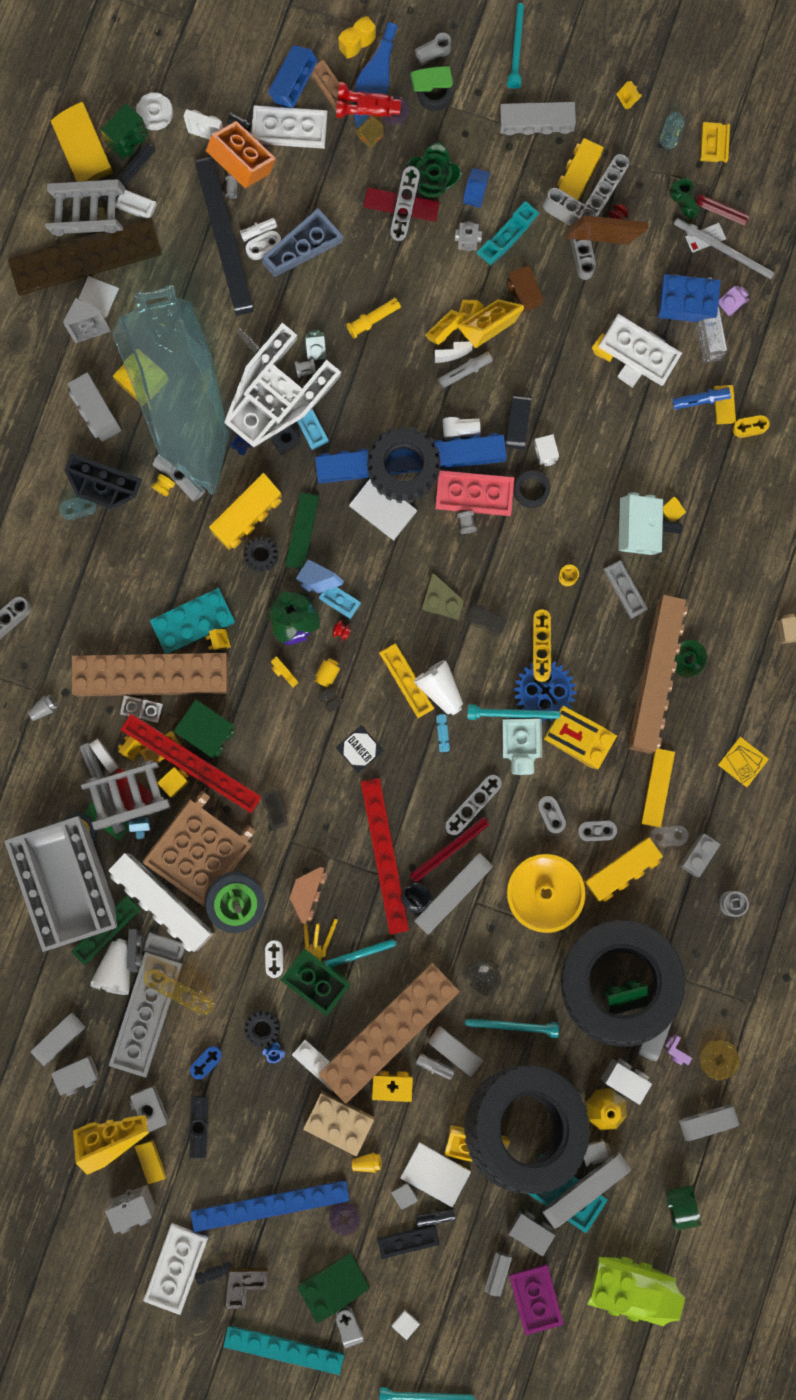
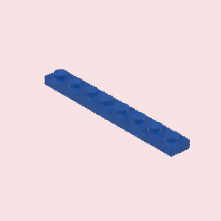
[191,1180,350,1232]

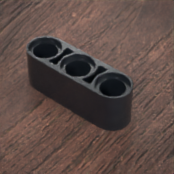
[505,394,532,450]

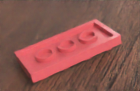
[435,471,514,516]

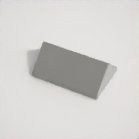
[63,298,111,343]

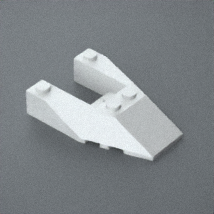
[224,323,341,447]

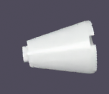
[414,660,463,715]
[90,939,130,995]

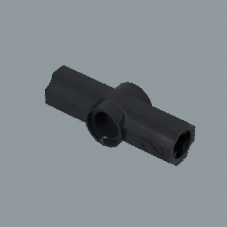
[189,1096,209,1159]

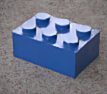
[657,274,721,324]

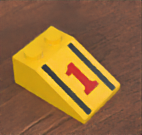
[544,706,617,769]

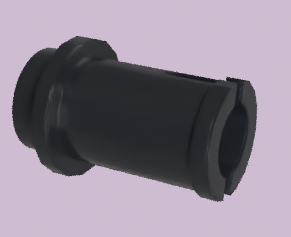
[227,112,252,132]

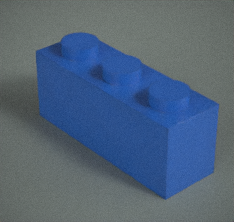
[268,45,318,108]

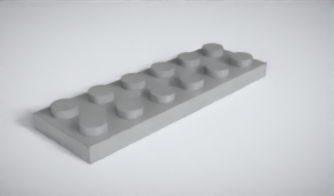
[109,952,183,1078]

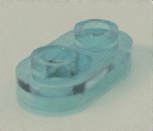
[660,112,685,150]
[59,497,97,520]

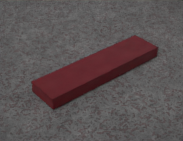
[364,188,440,222]

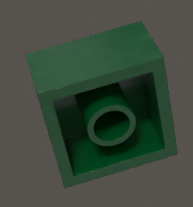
[100,103,148,160]

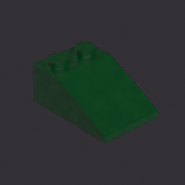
[280,948,351,1016]
[298,1252,370,1324]

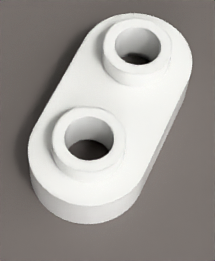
[246,231,281,260]

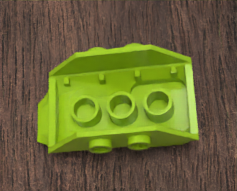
[587,1257,685,1326]

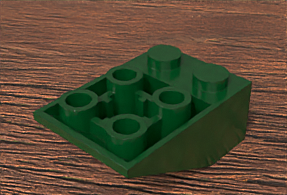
[601,979,648,1014]

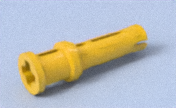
[346,297,401,339]

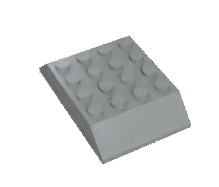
[4,816,117,952]

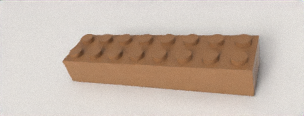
[628,595,688,754]
[72,653,229,697]
[318,963,460,1104]

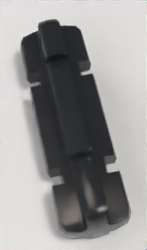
[195,1262,233,1285]

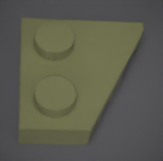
[422,574,464,620]

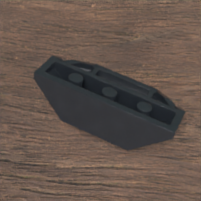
[64,453,143,510]

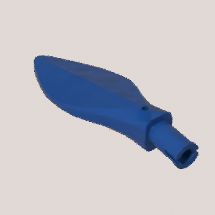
[353,22,398,130]

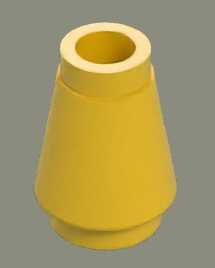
[352,1153,382,1173]

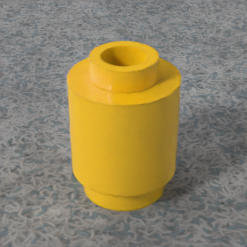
[315,658,340,688]

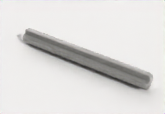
[80,743,125,834]

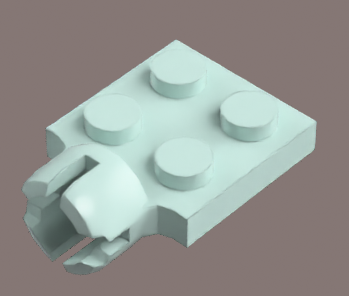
[503,719,542,775]

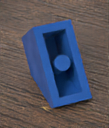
[463,168,491,208]

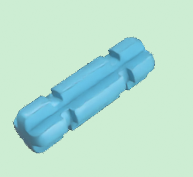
[436,714,450,752]

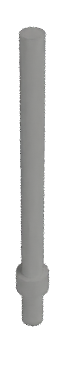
[674,218,774,279]

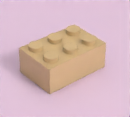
[303,1090,374,1157]

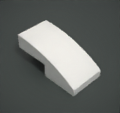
[435,342,473,363]

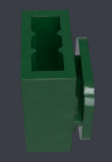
[174,700,236,758]

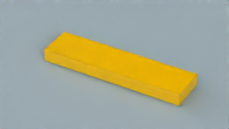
[379,643,434,718]
[641,749,675,828]

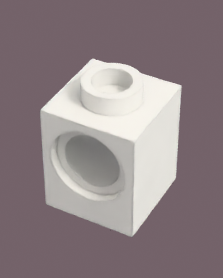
[534,435,559,466]

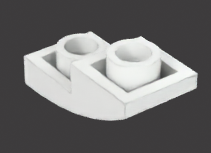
[119,695,162,723]

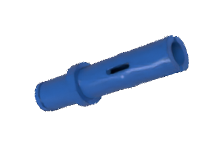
[672,387,731,410]

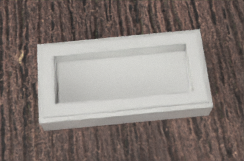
[115,190,157,219]

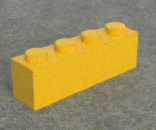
[557,138,604,201]
[584,837,663,902]

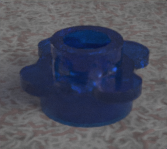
[230,434,252,456]

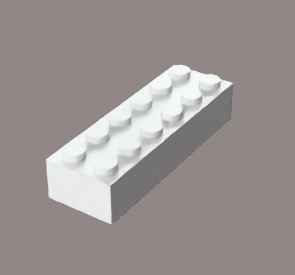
[108,853,214,952]

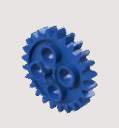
[514,661,577,723]

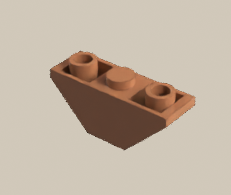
[290,867,327,924]

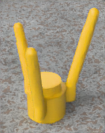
[304,919,338,960]

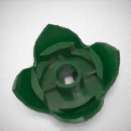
[406,142,462,197]
[267,591,320,643]

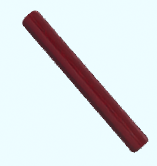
[410,817,489,882]

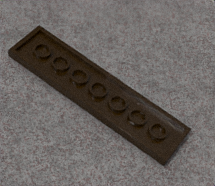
[8,218,162,296]

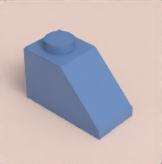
[296,559,344,593]

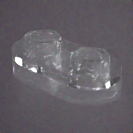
[649,826,689,847]

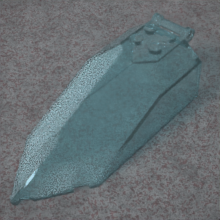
[113,285,229,495]

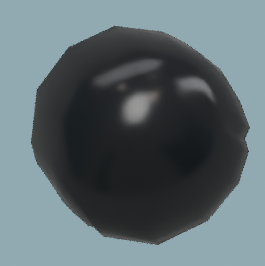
[400,883,432,913]

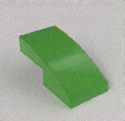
[410,67,453,91]

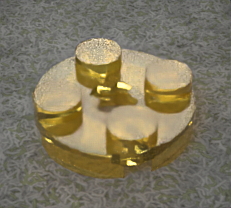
[699,1040,740,1080]

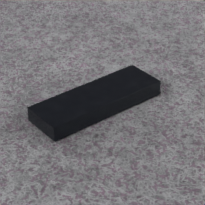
[377,1224,439,1259]

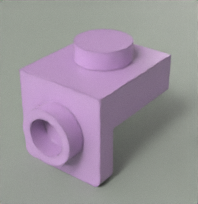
[718,286,749,316]
[665,1034,692,1065]

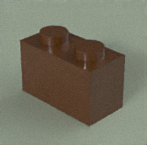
[506,266,543,313]

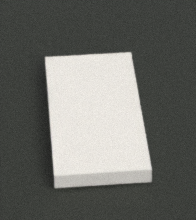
[251,105,328,149]
[598,314,682,386]
[143,1223,208,1315]

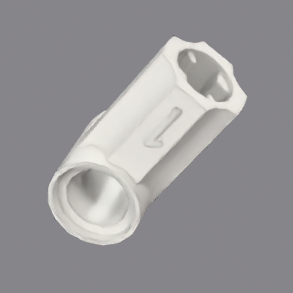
[442,417,480,440]

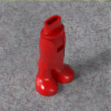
[336,82,401,118]

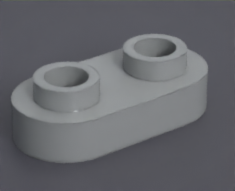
[538,796,566,833]
[578,821,617,841]

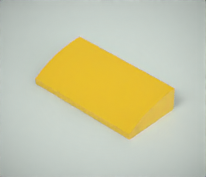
[51,102,113,182]

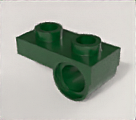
[669,178,701,221]

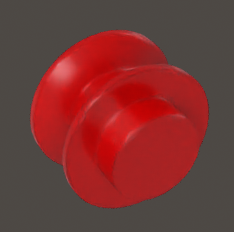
[608,204,629,219]
[332,620,352,641]

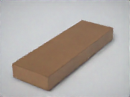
[311,59,353,111]

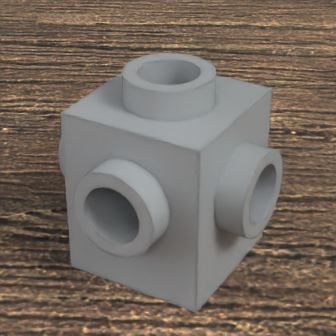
[455,221,482,251]

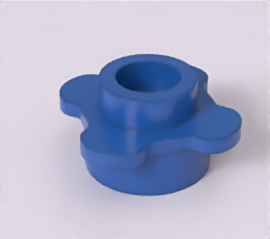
[262,1042,285,1063]

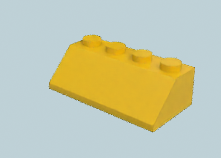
[209,473,282,550]

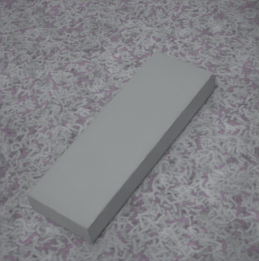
[603,560,648,619]

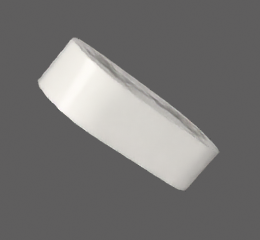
[89,738,119,773]
[265,940,284,978]

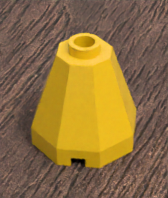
[586,1088,627,1130]

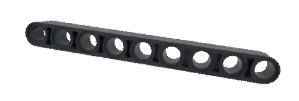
[194,156,254,316]

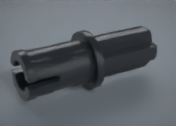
[415,1208,455,1227]

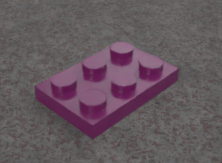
[509,1264,564,1336]

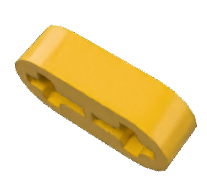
[733,415,770,438]

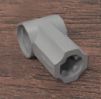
[415,33,451,65]

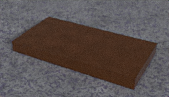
[564,215,649,244]

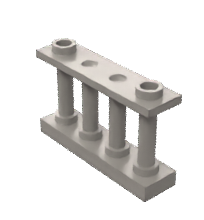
[45,180,125,236]
[81,760,172,830]

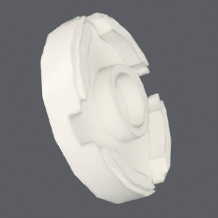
[136,93,173,130]

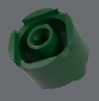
[666,1185,702,1231]

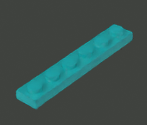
[224,1325,344,1375]

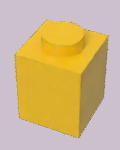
[158,767,189,798]

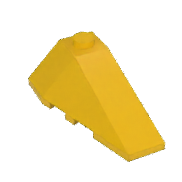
[73,1115,149,1175]

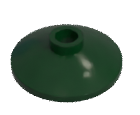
[674,640,708,678]

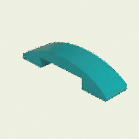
[476,201,539,266]

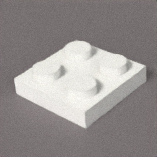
[184,109,223,140]

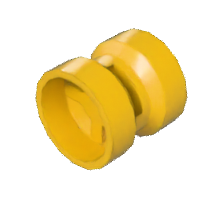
[558,565,579,587]

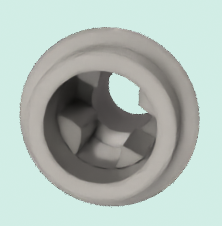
[28,695,58,721]

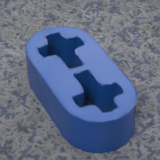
[190,1046,222,1079]

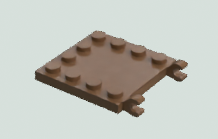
[142,791,255,907]

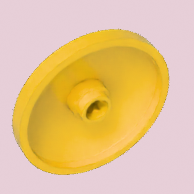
[507,854,585,933]

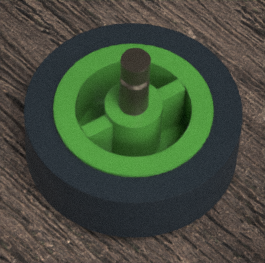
[205,872,265,933]

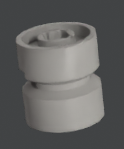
[718,891,749,917]

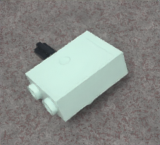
[619,493,683,555]

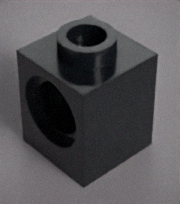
[270,426,301,456]

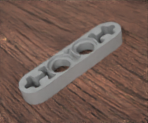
[390,166,419,241]
[445,775,502,835]

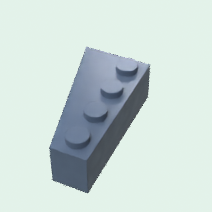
[262,208,343,277]

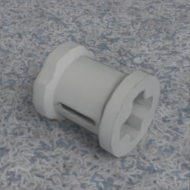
[295,358,316,378]
[457,511,477,534]

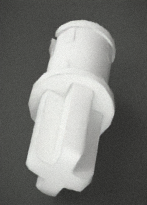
[240,218,277,242]

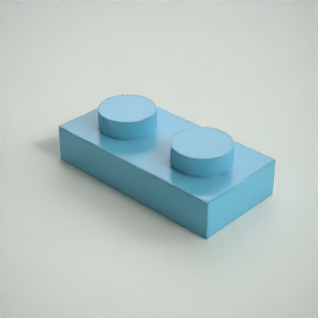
[297,409,329,450]
[319,587,361,619]

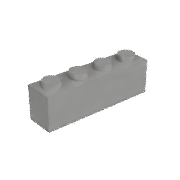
[499,102,576,135]

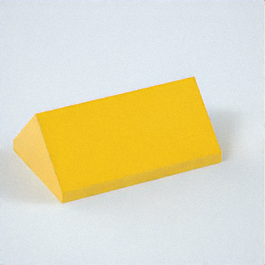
[458,299,524,348]
[444,1125,510,1162]

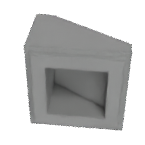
[391,1182,418,1209]

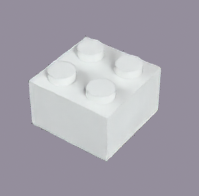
[601,1058,652,1105]

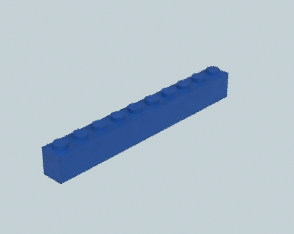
[315,433,506,484]

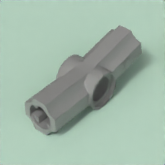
[152,452,205,502]

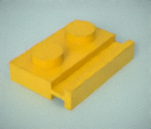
[700,122,730,163]

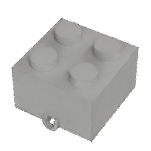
[105,1185,156,1234]

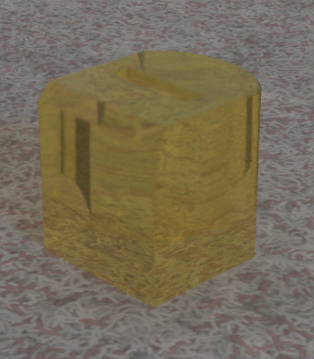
[356,116,383,149]

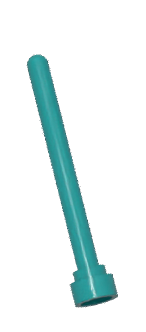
[506,3,524,89]
[468,704,561,720]
[324,939,396,967]
[465,1019,559,1038]
[379,1387,475,1400]

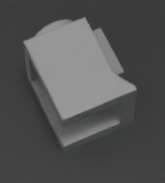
[583,1138,611,1167]

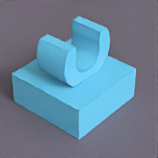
[129,816,150,839]

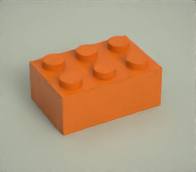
[206,121,276,189]

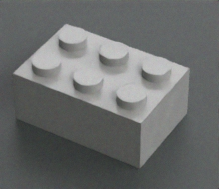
[68,373,122,442]

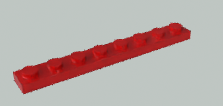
[121,714,262,813]
[361,778,409,934]

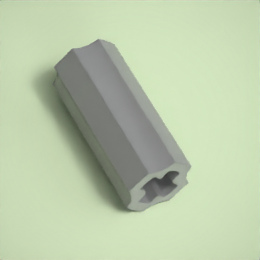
[484,1251,512,1297]

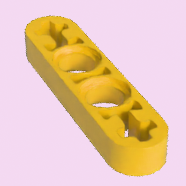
[533,609,551,682]

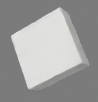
[392,1310,420,1340]

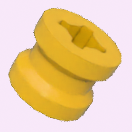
[151,474,175,497]

